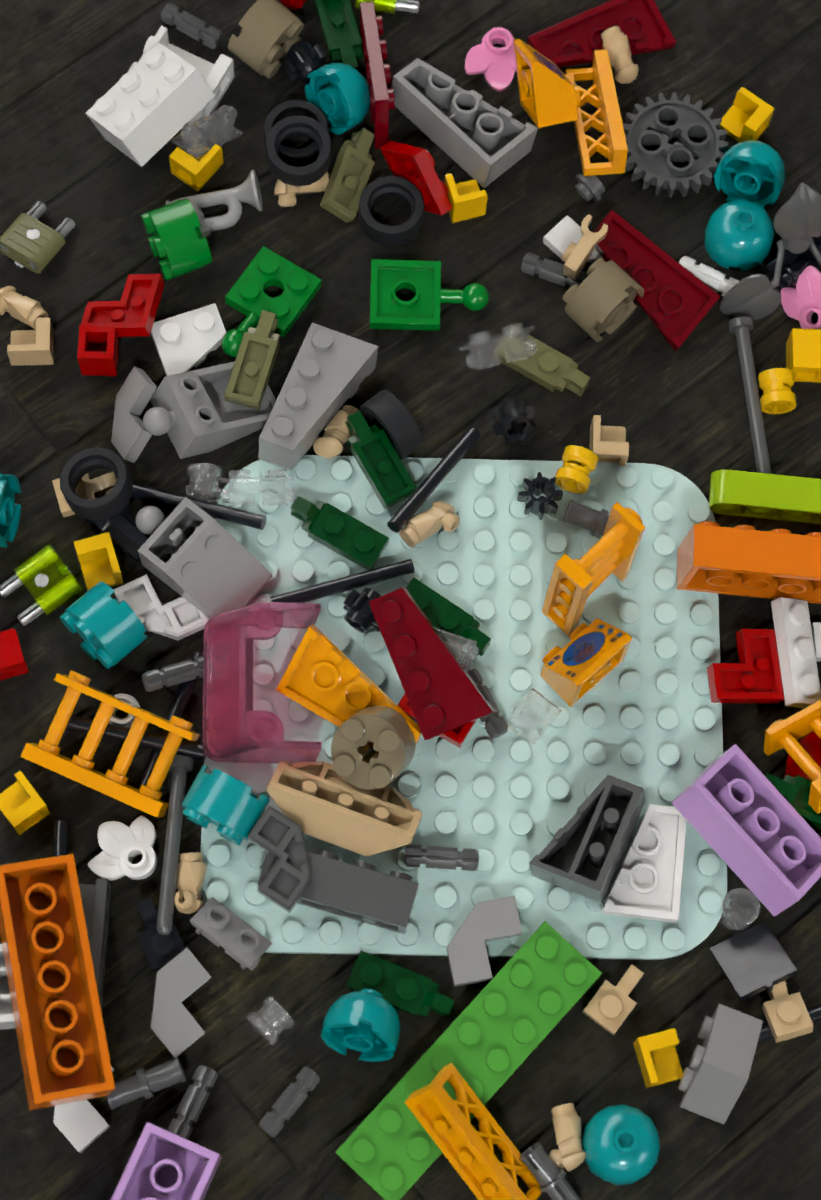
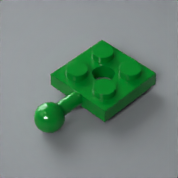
[221,246,322,357]
[370,259,489,331]

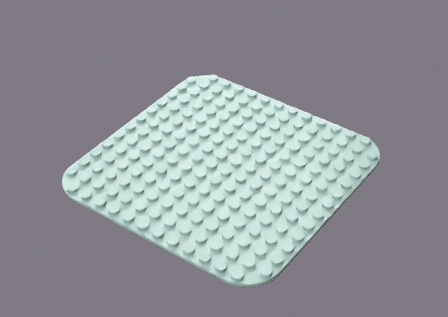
[200,455,727,960]

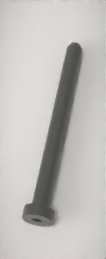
[728,316,772,474]
[157,755,194,935]

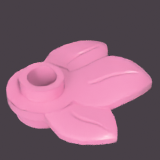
[465,27,517,91]
[781,266,821,329]

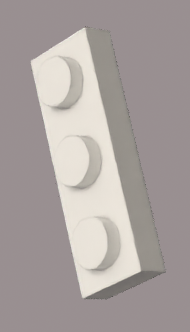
[771,597,821,708]

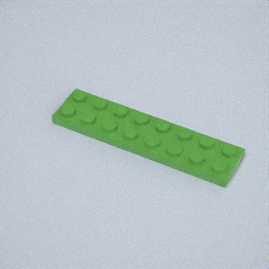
[335,921,602,1200]

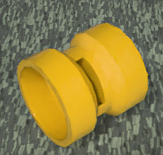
[758,368,797,414]
[555,445,599,494]

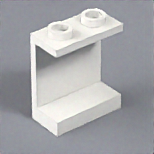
[128,26,234,129]

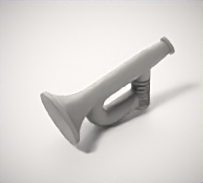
[166,170,263,237]

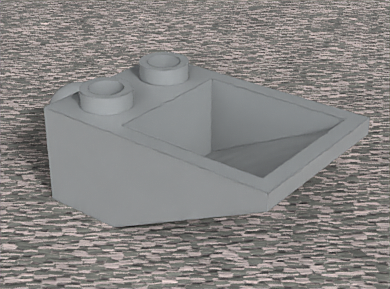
[143,362,276,459]
[135,497,273,630]

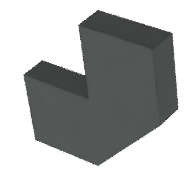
[247,806,312,913]

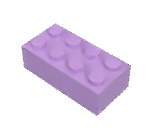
[671,744,821,917]
[111,1122,222,1200]

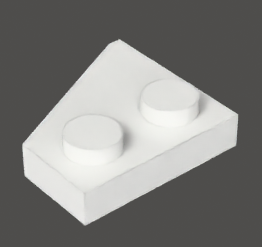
[151,303,226,376]

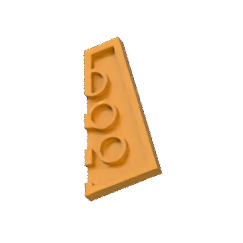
[276,624,422,747]

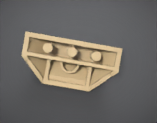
[267,761,423,857]

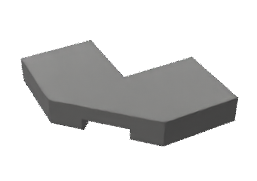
[111,366,157,463]
[446,896,522,987]
[150,947,212,1058]

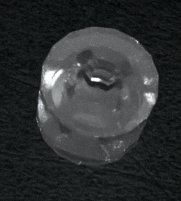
[185,463,223,502]
[719,888,760,931]
[246,996,295,1046]

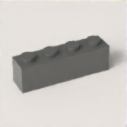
[257,850,419,934]

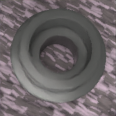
[574,173,606,203]

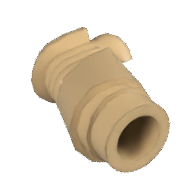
[601,26,638,84]
[274,171,329,207]
[0,286,48,330]
[313,405,359,459]
[399,501,460,548]
[174,853,207,914]
[549,1103,586,1171]

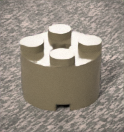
[228,0,304,79]
[562,258,644,342]
[331,705,416,789]

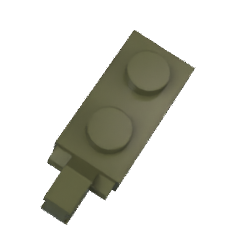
[320,128,375,223]
[224,310,281,410]
[493,325,590,396]

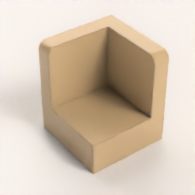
[7,318,54,366]
[589,415,629,466]

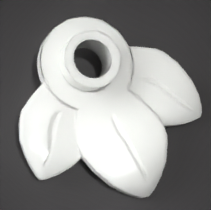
[88,815,157,881]

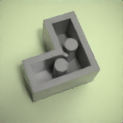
[678,1004,763,1124]

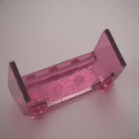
[202,602,322,764]

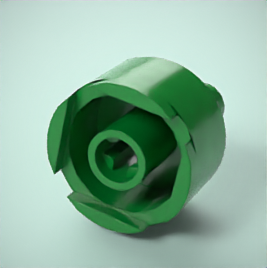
[140,198,212,281]

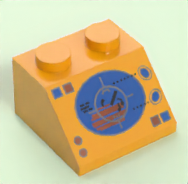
[513,39,581,128]
[540,618,632,708]

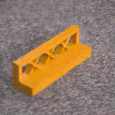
[565,50,628,176]
[404,1062,542,1200]

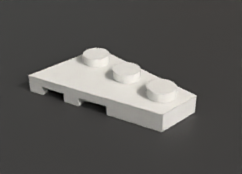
[601,804,687,923]

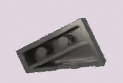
[529,775,645,903]

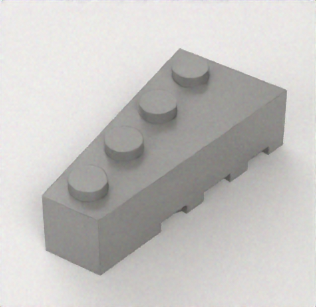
[391,58,538,188]
[258,323,378,471]

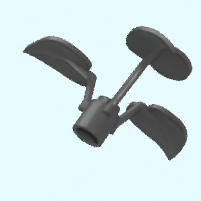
[719,182,821,320]

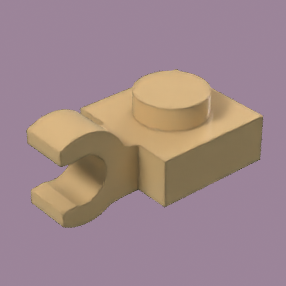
[561,214,608,281]
[52,472,117,517]
[583,965,644,1035]
[762,981,814,1043]

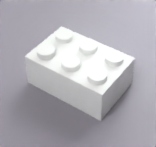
[86,43,215,167]

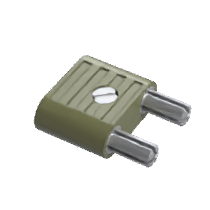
[0,201,75,273]

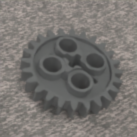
[623,92,729,198]

